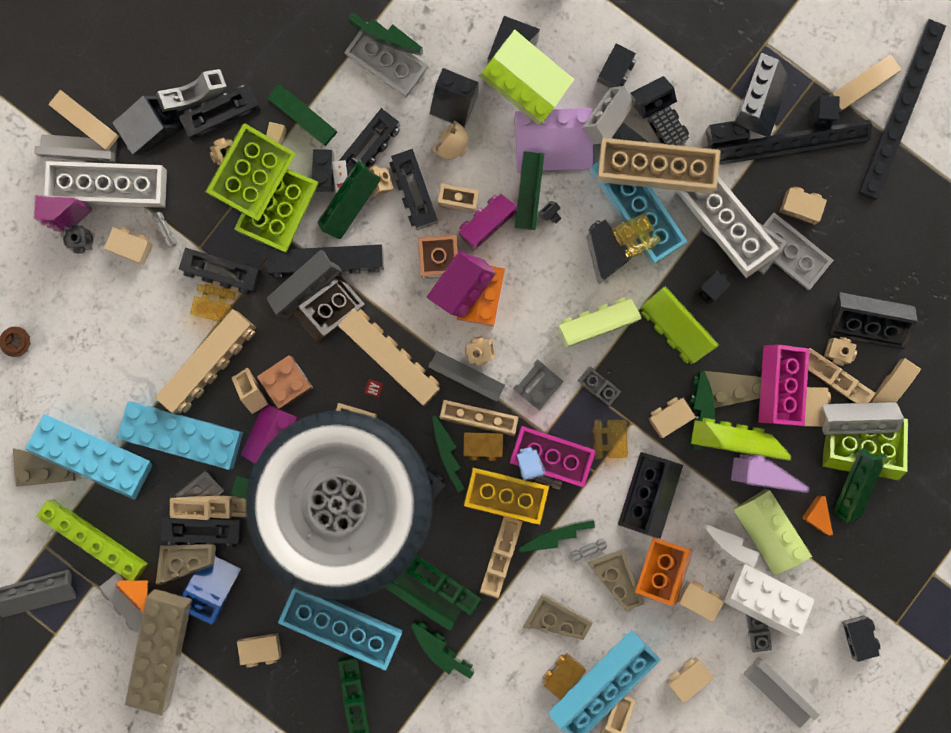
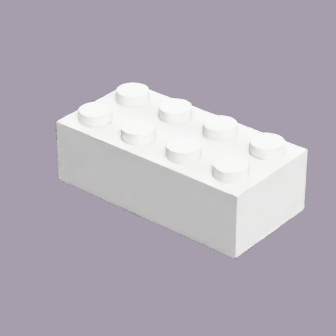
[724,564,815,638]

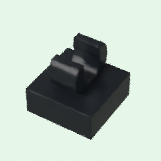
[538,201,562,224]

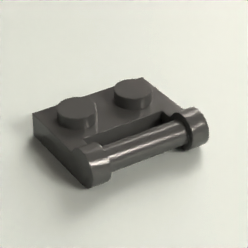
[513,359,564,411]

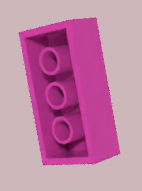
[759,345,809,426]
[509,426,596,487]

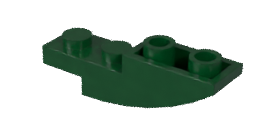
[689,371,715,450]
[412,620,474,679]

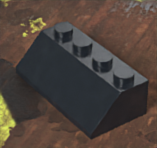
[733,53,790,138]
[829,292,918,349]
[618,452,683,539]

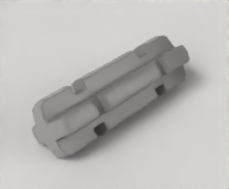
[152,211,177,248]
[527,474,562,490]
[570,539,607,562]

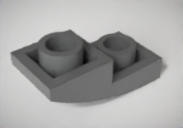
[577,366,621,406]
[746,614,772,653]

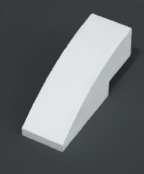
[703,524,760,568]

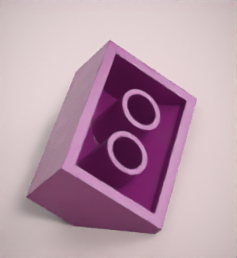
[458,194,517,251]
[34,195,92,232]
[427,251,496,318]
[241,404,299,464]

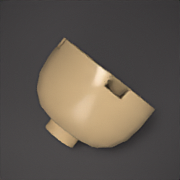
[432,121,469,160]

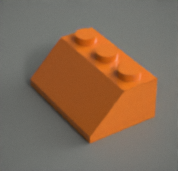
[456,265,505,327]
[635,537,694,606]

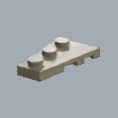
[704,371,761,408]
[13,448,75,487]
[156,545,216,585]
[587,549,644,611]
[523,593,593,640]

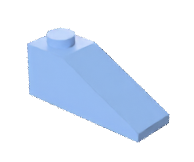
[517,447,544,479]

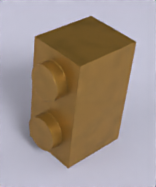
[464,433,503,461]
[542,653,586,700]

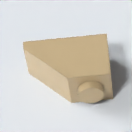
[232,368,268,414]

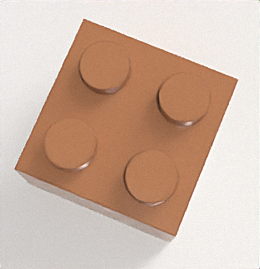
[418,235,458,279]
[257,355,313,409]

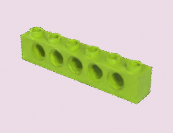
[36,499,148,581]

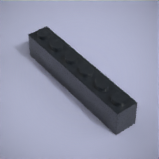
[266,244,384,278]

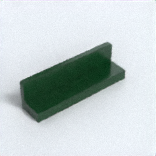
[514,151,544,230]
[317,161,381,239]
[833,448,888,524]
[385,571,462,631]

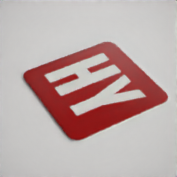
[365,379,383,398]

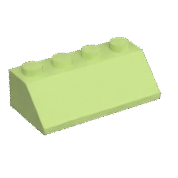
[558,297,642,348]
[733,489,812,575]

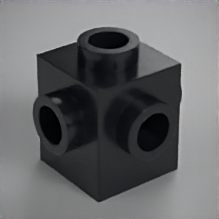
[63,225,93,254]

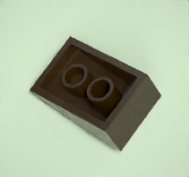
[293,275,365,344]

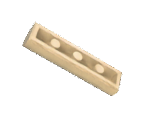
[439,400,519,436]

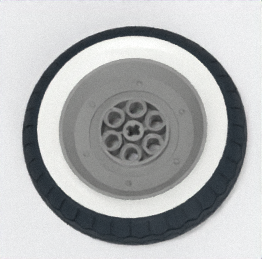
[246,411,432,599]

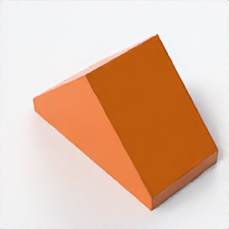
[802,495,833,535]
[115,581,148,614]

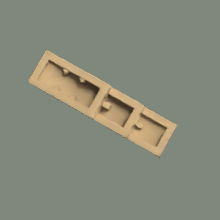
[833,55,902,111]
[48,90,119,151]
[808,348,876,403]
[170,496,246,520]
[480,516,522,599]

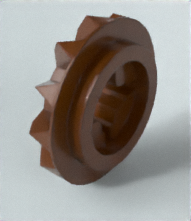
[0,326,31,357]

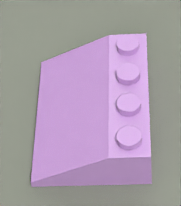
[514,108,593,173]
[731,454,808,492]

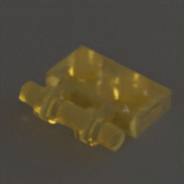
[612,213,660,257]
[190,284,236,322]
[592,419,628,459]

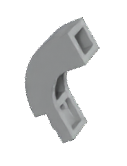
[156,69,227,112]

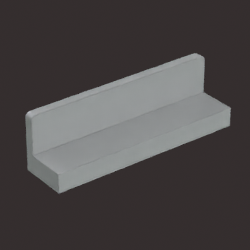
[34,134,118,163]
[822,402,904,435]
[744,657,820,728]

